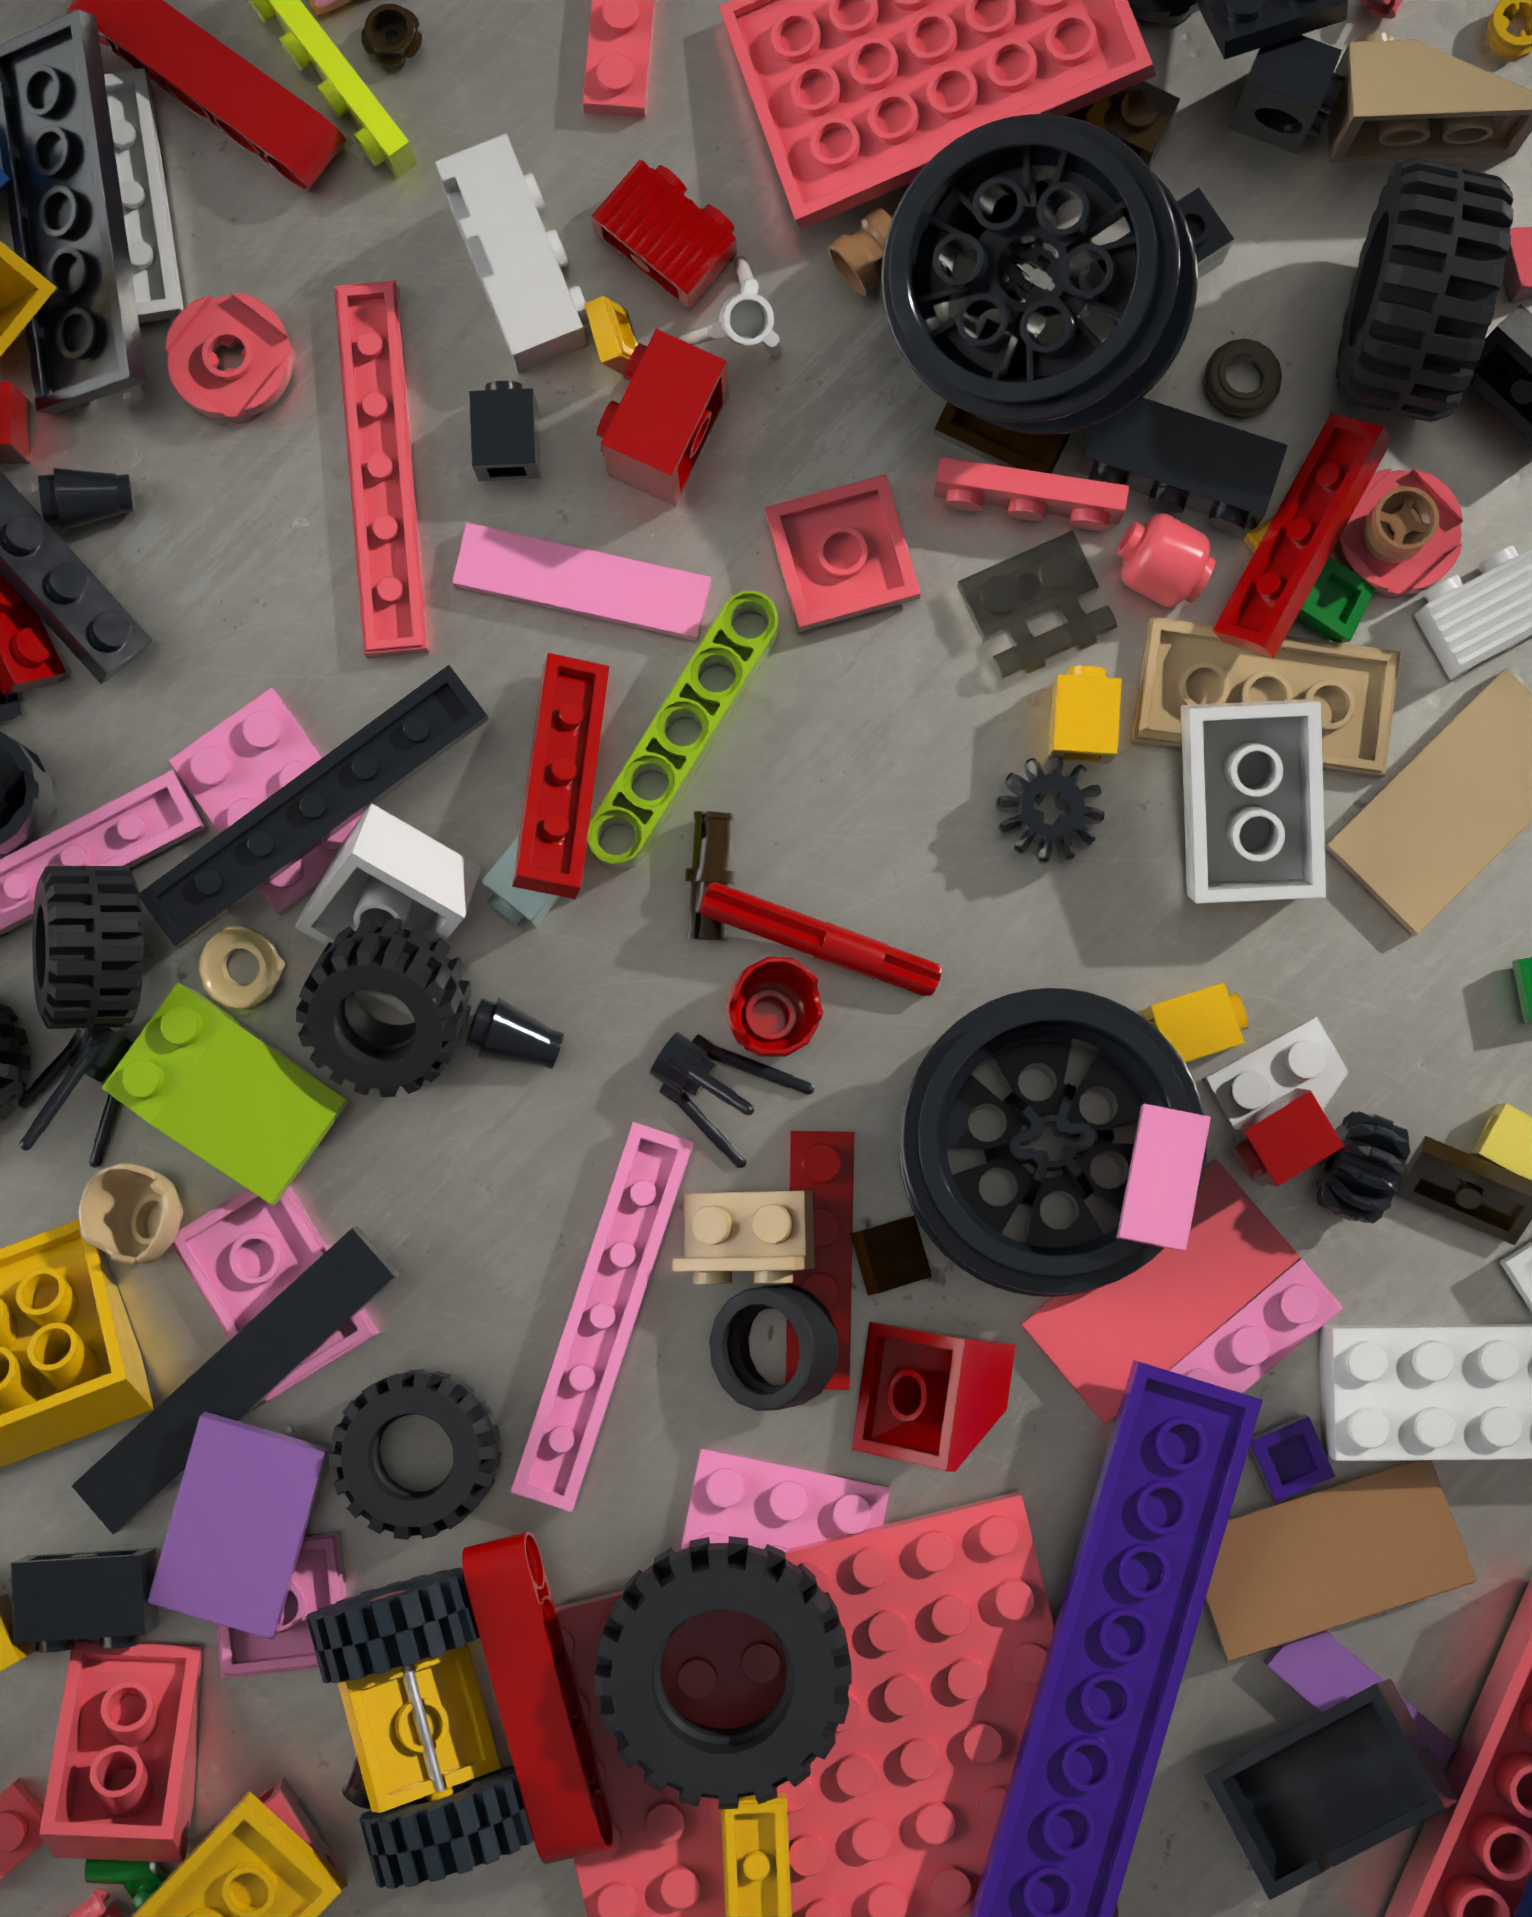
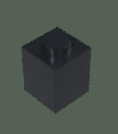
[469,381,541,481]

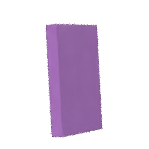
[147,1412,329,1640]

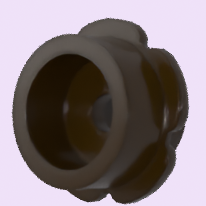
[361,4,423,66]

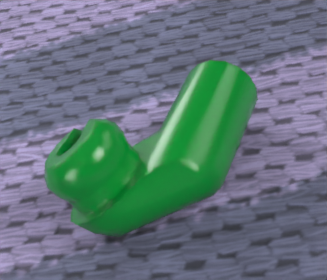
[85,1859,168,1913]

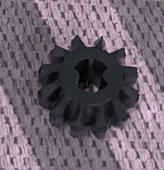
[995,755,1105,865]
[1316,1111,1411,1224]

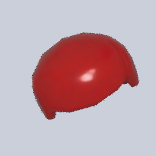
[726,957,824,1057]

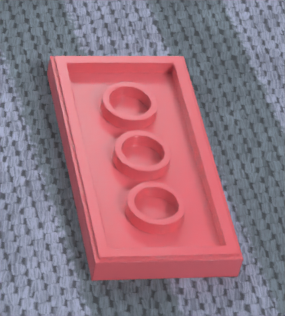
[1020,1159,1301,1424]

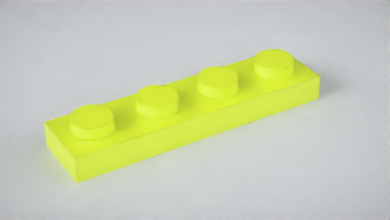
[247,0,417,178]

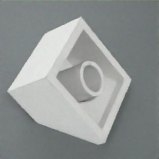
[294,803,482,946]

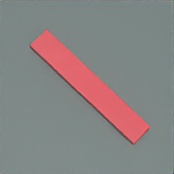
[334,280,429,658]

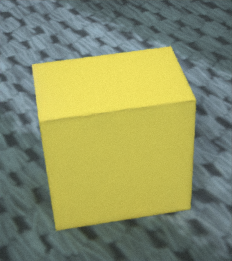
[1470,1103,1532,1180]

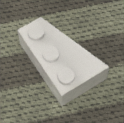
[435,133,589,373]

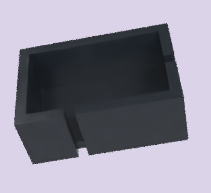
[1204,1678,1459,1900]

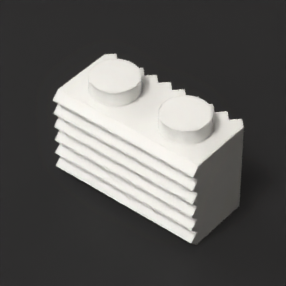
[1414,546,1532,681]

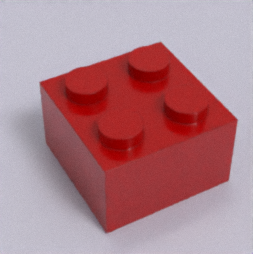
[596,328,729,507]

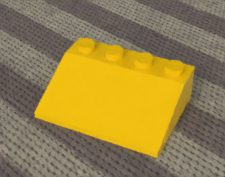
[0,1219,154,1468]

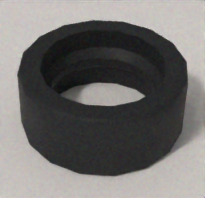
[709,1284,839,1411]

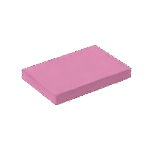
[172,1185,379,1402]

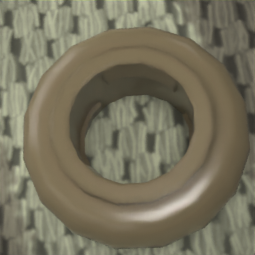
[1204,338,1282,416]

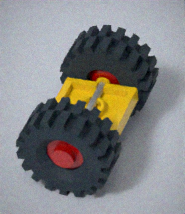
[306,1568,534,1889]

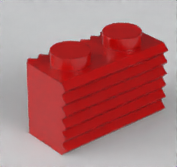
[591,159,737,310]

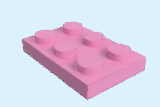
[168,687,363,916]
[680,1448,890,1552]

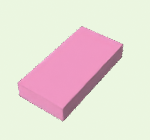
[1117,1104,1211,1252]

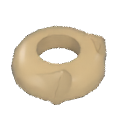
[199,926,285,1009]

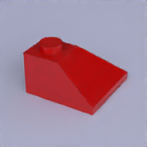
[851,1322,1016,1472]

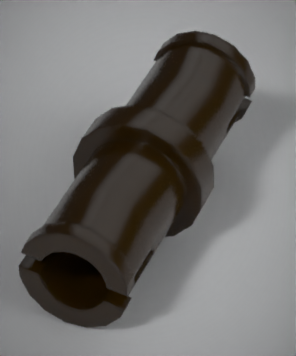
[685,811,736,941]

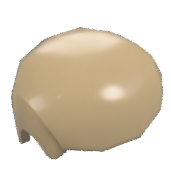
[78,1163,183,1265]

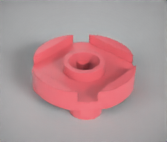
[165,293,295,424]
[1335,468,1463,599]

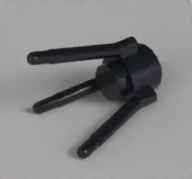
[18,1028,134,1168]
[649,1032,814,1168]

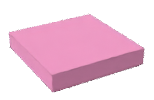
[216,1531,347,1679]

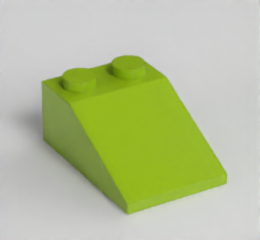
[102,982,349,1206]

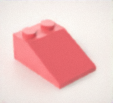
[39,1641,203,1863]

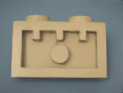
[672,1191,815,1284]

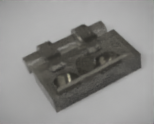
[957,530,1117,679]

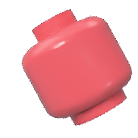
[1116,513,1215,607]

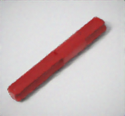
[699,882,942,996]

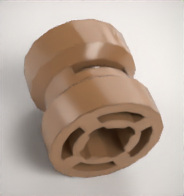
[827,207,892,296]
[1362,486,1439,563]

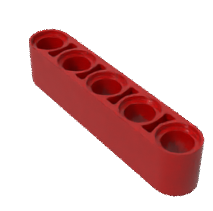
[66,0,346,191]
[462,1532,613,1865]

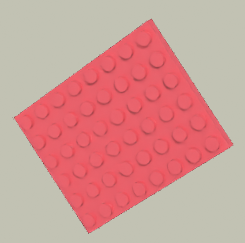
[555,1491,1055,1917]

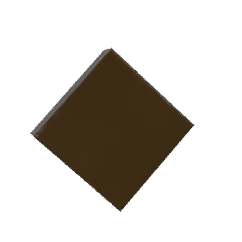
[850,1215,932,1295]

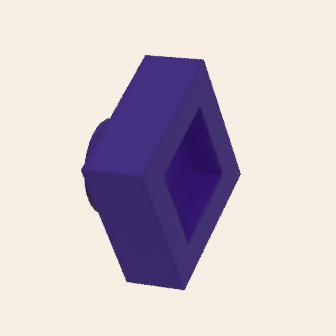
[1249,1414,1336,1502]

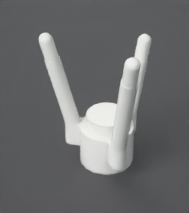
[679,256,781,358]

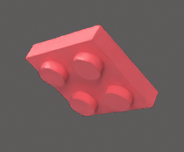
[765,474,921,632]

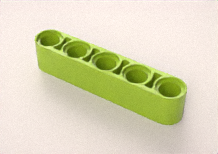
[587,590,778,871]

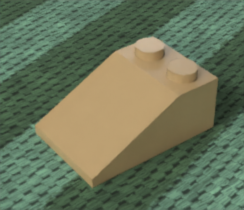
[1327,33,1532,162]

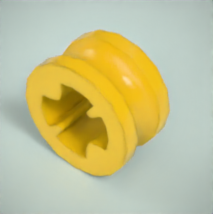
[1486,0,1532,59]

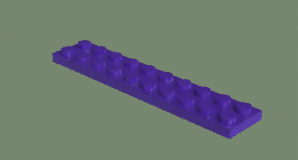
[970,1360,1263,1917]

